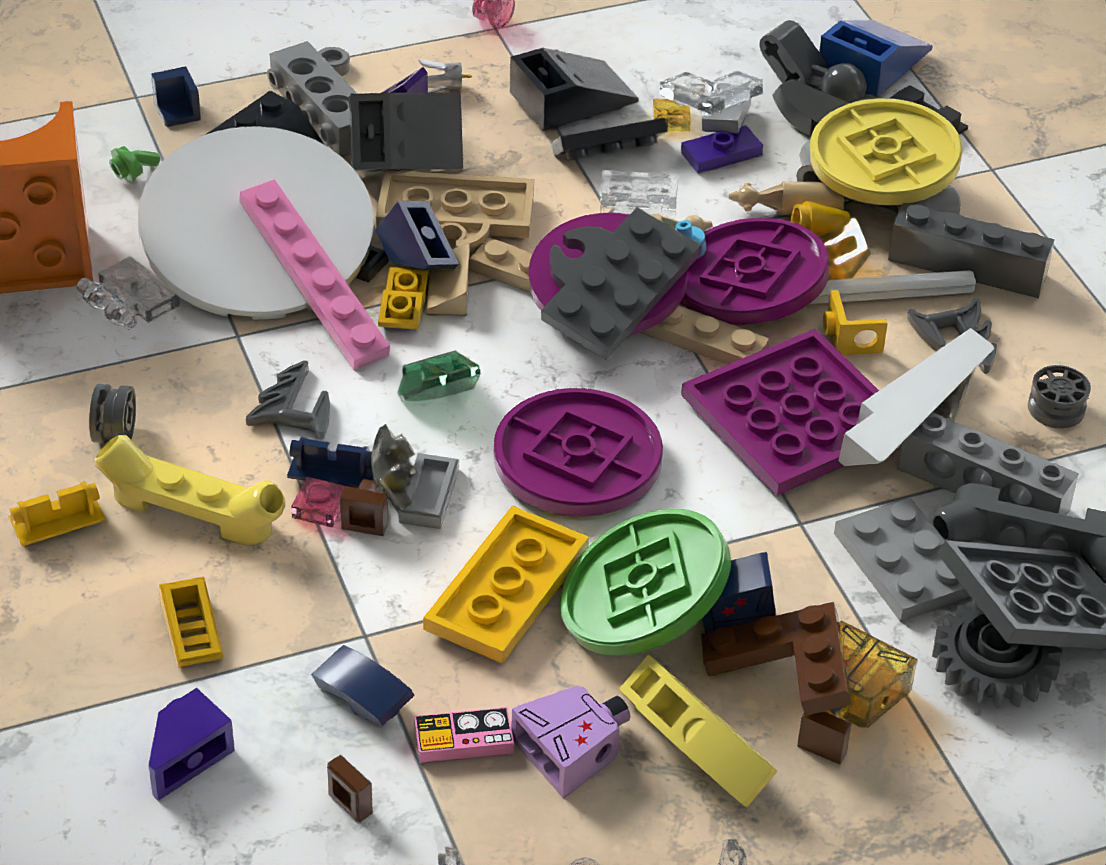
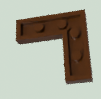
[701,602,852,716]

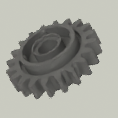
[932,604,1062,708]

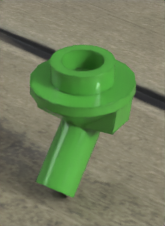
[109,146,160,183]

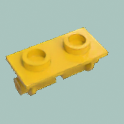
[8,481,106,547]

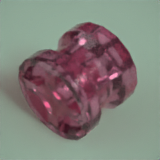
[472,0,515,29]

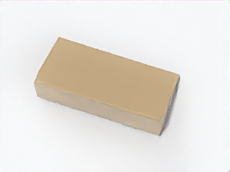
[427,244,470,315]

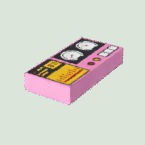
[414,707,514,763]

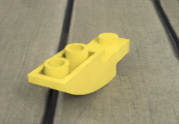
[619,654,778,808]

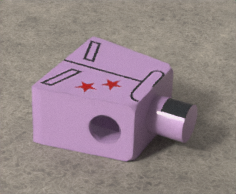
[512,686,631,798]

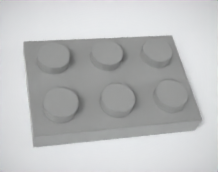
[834,497,971,622]

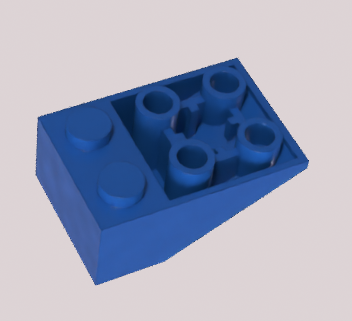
[819,20,933,98]

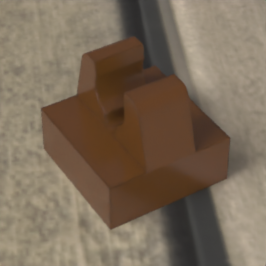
[340,479,388,536]

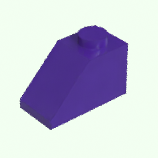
[148,688,235,801]

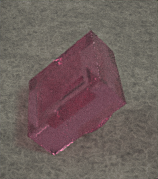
[291,477,347,528]

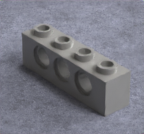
[267,41,356,157]
[898,413,1079,515]

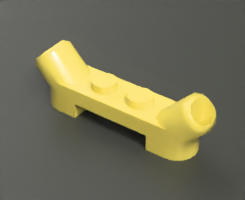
[95,435,285,545]

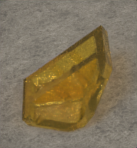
[819,218,871,280]

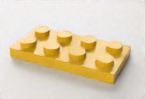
[423,506,589,664]

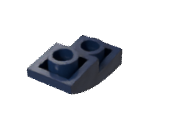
[311,645,415,726]

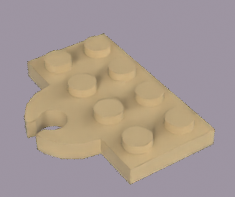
[376,170,535,255]

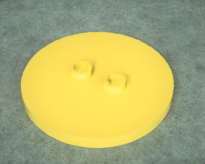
[810,98,962,205]

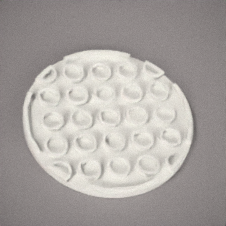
[138,127,374,320]

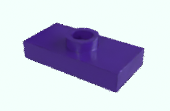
[681,125,764,173]

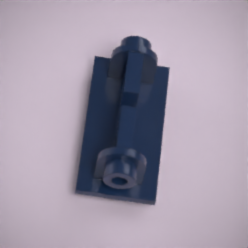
[287,437,380,488]

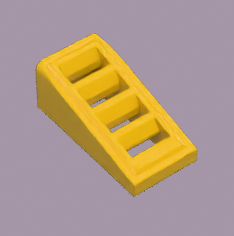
[159,577,223,668]

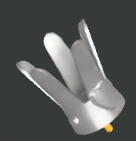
[418,59,472,93]

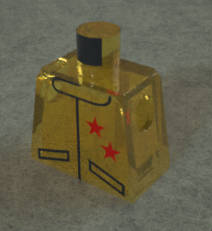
[825,620,918,728]

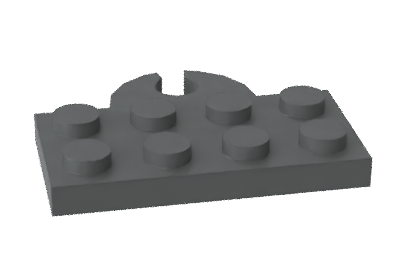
[541,207,701,360]

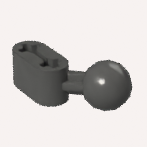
[759,20,867,103]

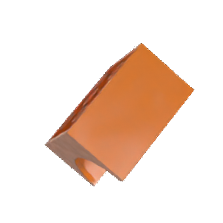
[0,101,94,294]

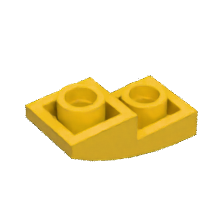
[378,267,429,330]

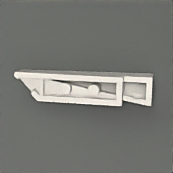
[838,328,994,466]

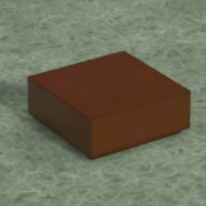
[797,711,852,765]
[327,754,373,822]

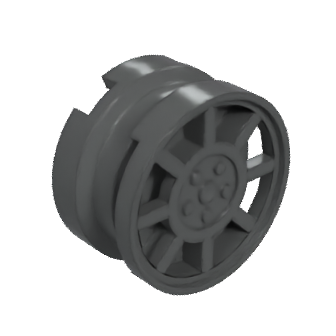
[1028,365,1091,428]
[89,384,136,443]

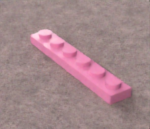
[239,179,390,370]

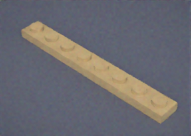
[470,237,770,365]

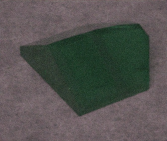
[397,350,481,401]

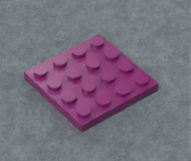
[681,329,879,496]

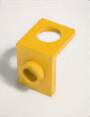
[823,290,888,355]

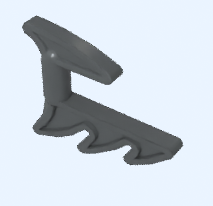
[907,298,997,374]
[246,360,330,440]

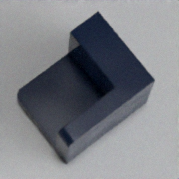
[151,66,201,127]

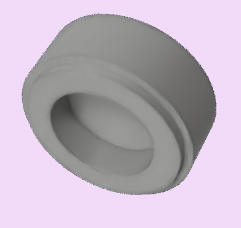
[318,47,350,76]

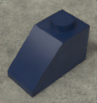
[375,201,459,270]

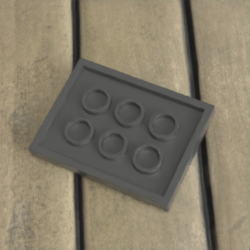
[938,540,1106,649]

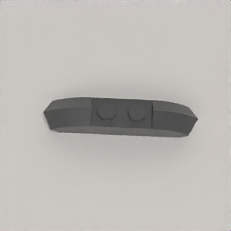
[772,79,850,136]

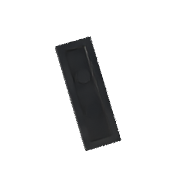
[551,117,668,160]

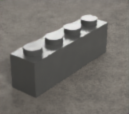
[888,203,1055,298]

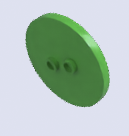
[560,509,731,656]

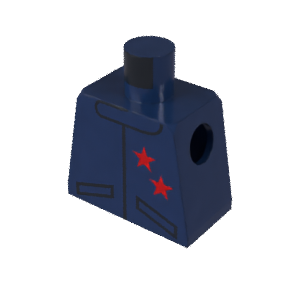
[700,552,776,633]

